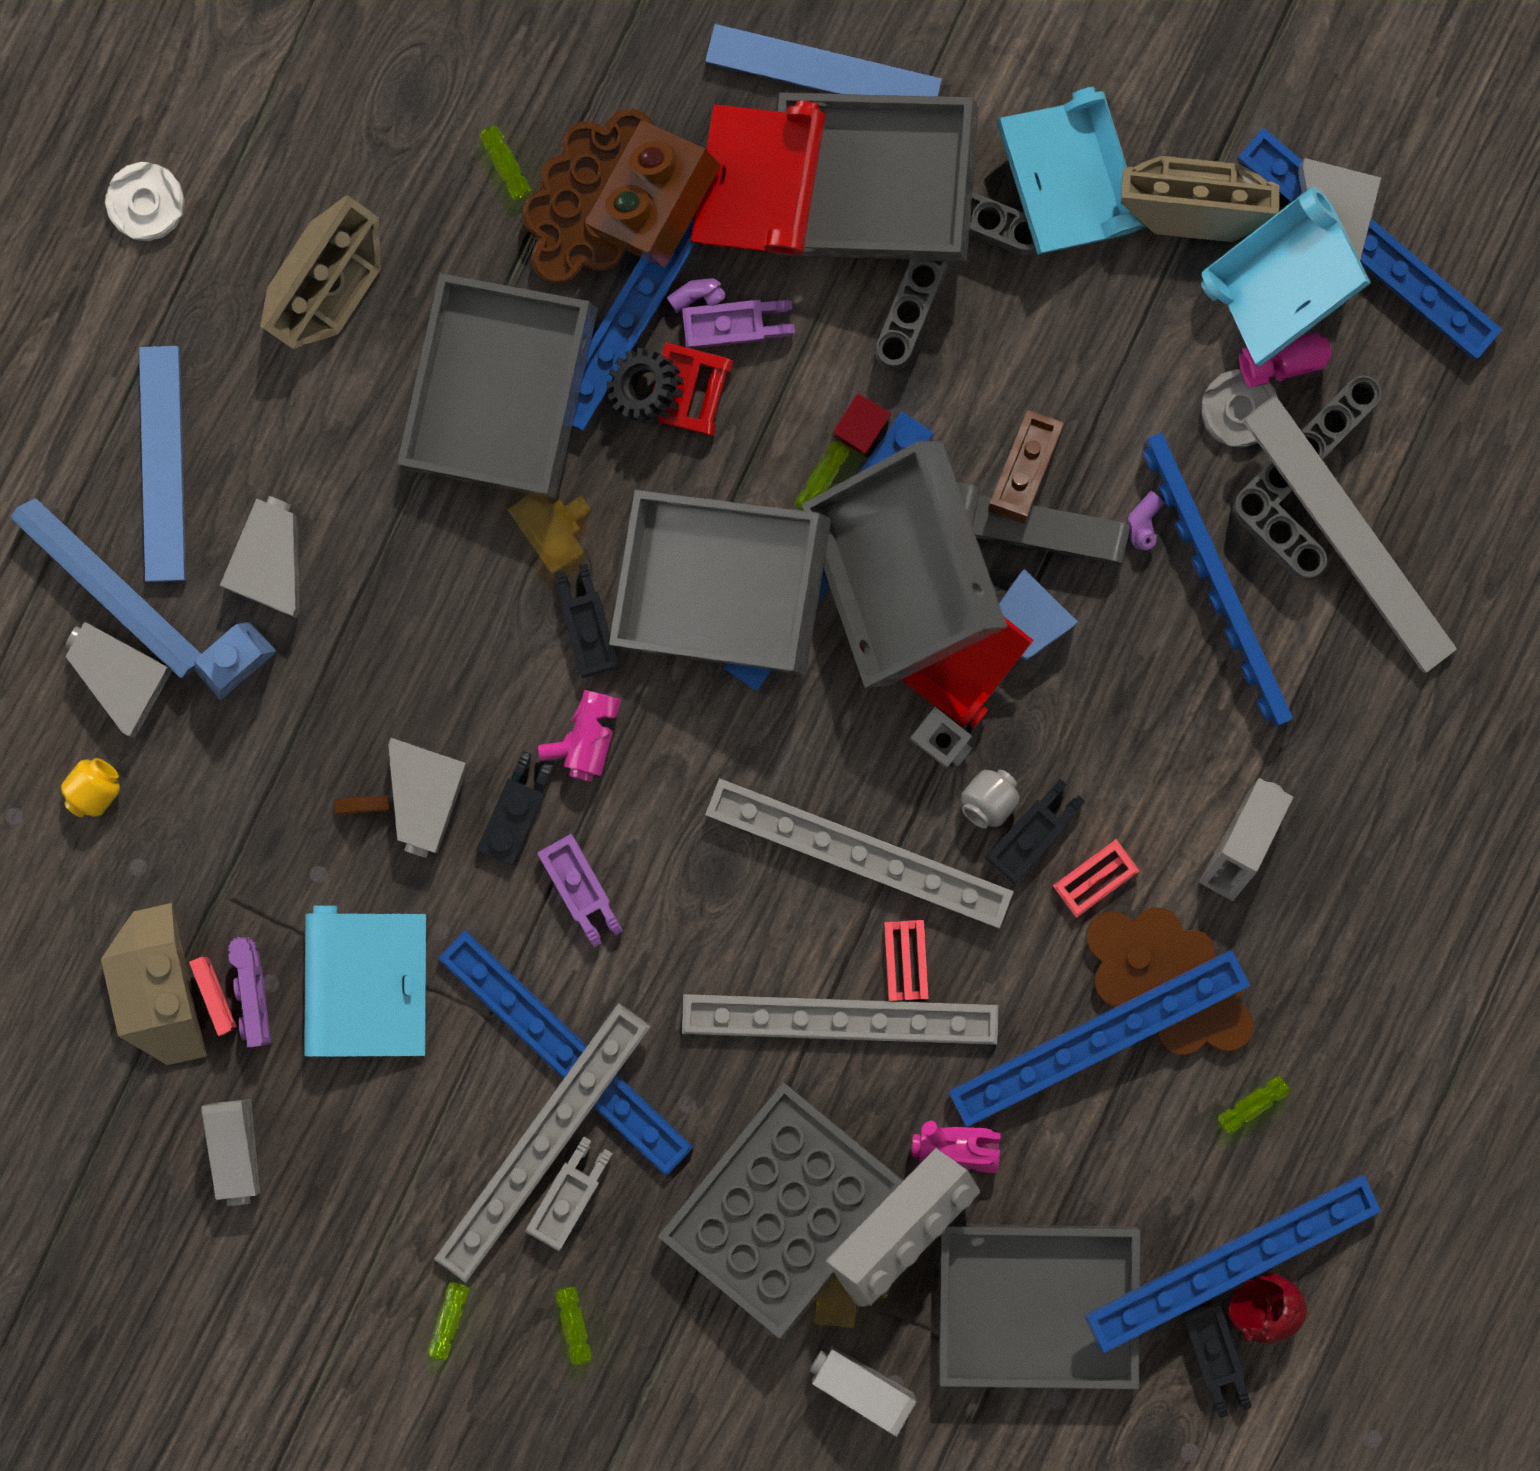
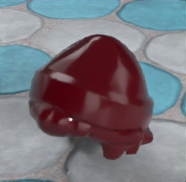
[1228,1272,1307,1344]

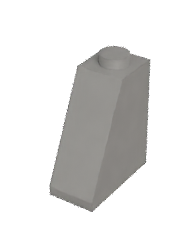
[1298,158,1381,260]
[220,496,300,618]
[65,622,172,738]
[388,738,468,858]
[1199,778,1293,901]
[201,1099,260,1206]
[809,1346,916,1436]

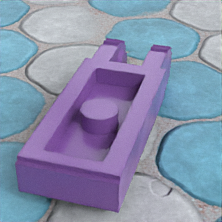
[682,300,795,349]
[537,833,623,947]
[228,937,272,1047]

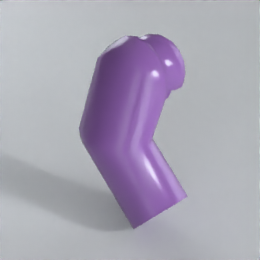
[666,278,725,313]
[1127,491,1165,550]

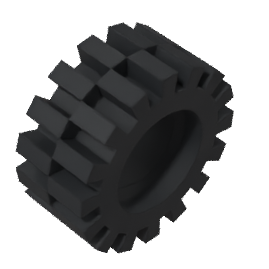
[607,348,684,424]

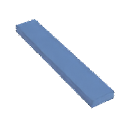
[705,24,942,96]
[139,346,186,582]
[10,498,201,678]

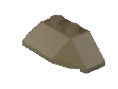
[1121,156,1280,242]
[260,195,381,349]
[101,903,207,1065]

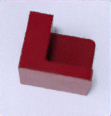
[832,394,891,457]

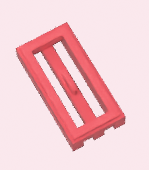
[1053,839,1140,917]
[884,920,928,1001]
[189,957,237,1036]

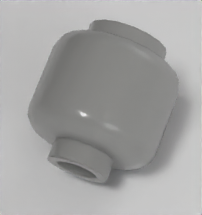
[961,769,1020,828]

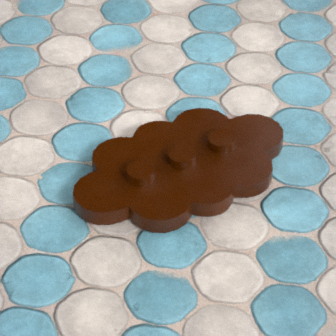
[522,109,653,284]
[1086,907,1254,1055]

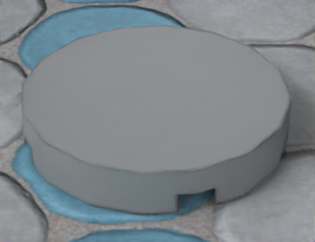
[1201,369,1278,448]

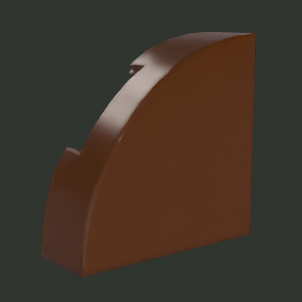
[334,796,390,815]

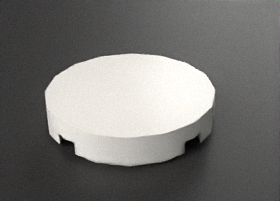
[105,162,185,241]

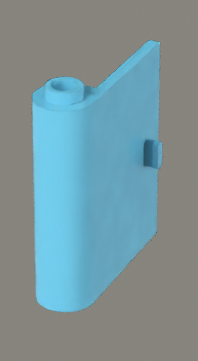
[996,87,1145,255]
[1201,186,1370,367]
[304,906,426,1057]

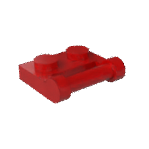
[652,342,734,437]

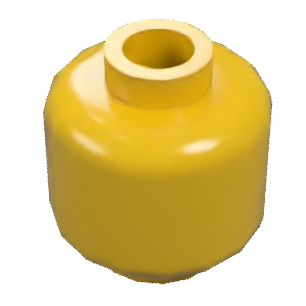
[61,758,120,817]

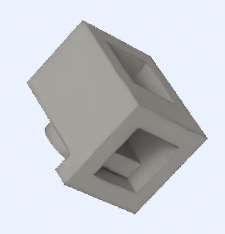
[909,707,972,768]

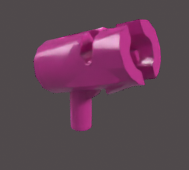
[1239,331,1331,388]
[538,690,621,782]
[911,1121,1001,1173]

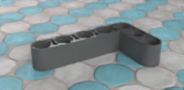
[875,192,1036,371]
[1231,375,1381,581]
[957,482,1130,565]

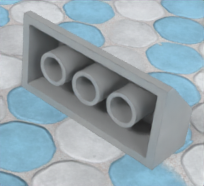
[826,1148,980,1307]

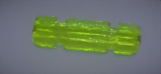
[479,125,530,200]
[795,441,849,511]
[1218,1076,1290,1134]
[427,1282,469,1360]
[555,1286,592,1365]

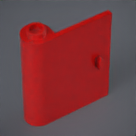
[691,101,826,255]
[860,617,1034,729]

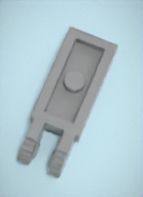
[525,1137,613,1251]

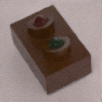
[585,120,721,268]

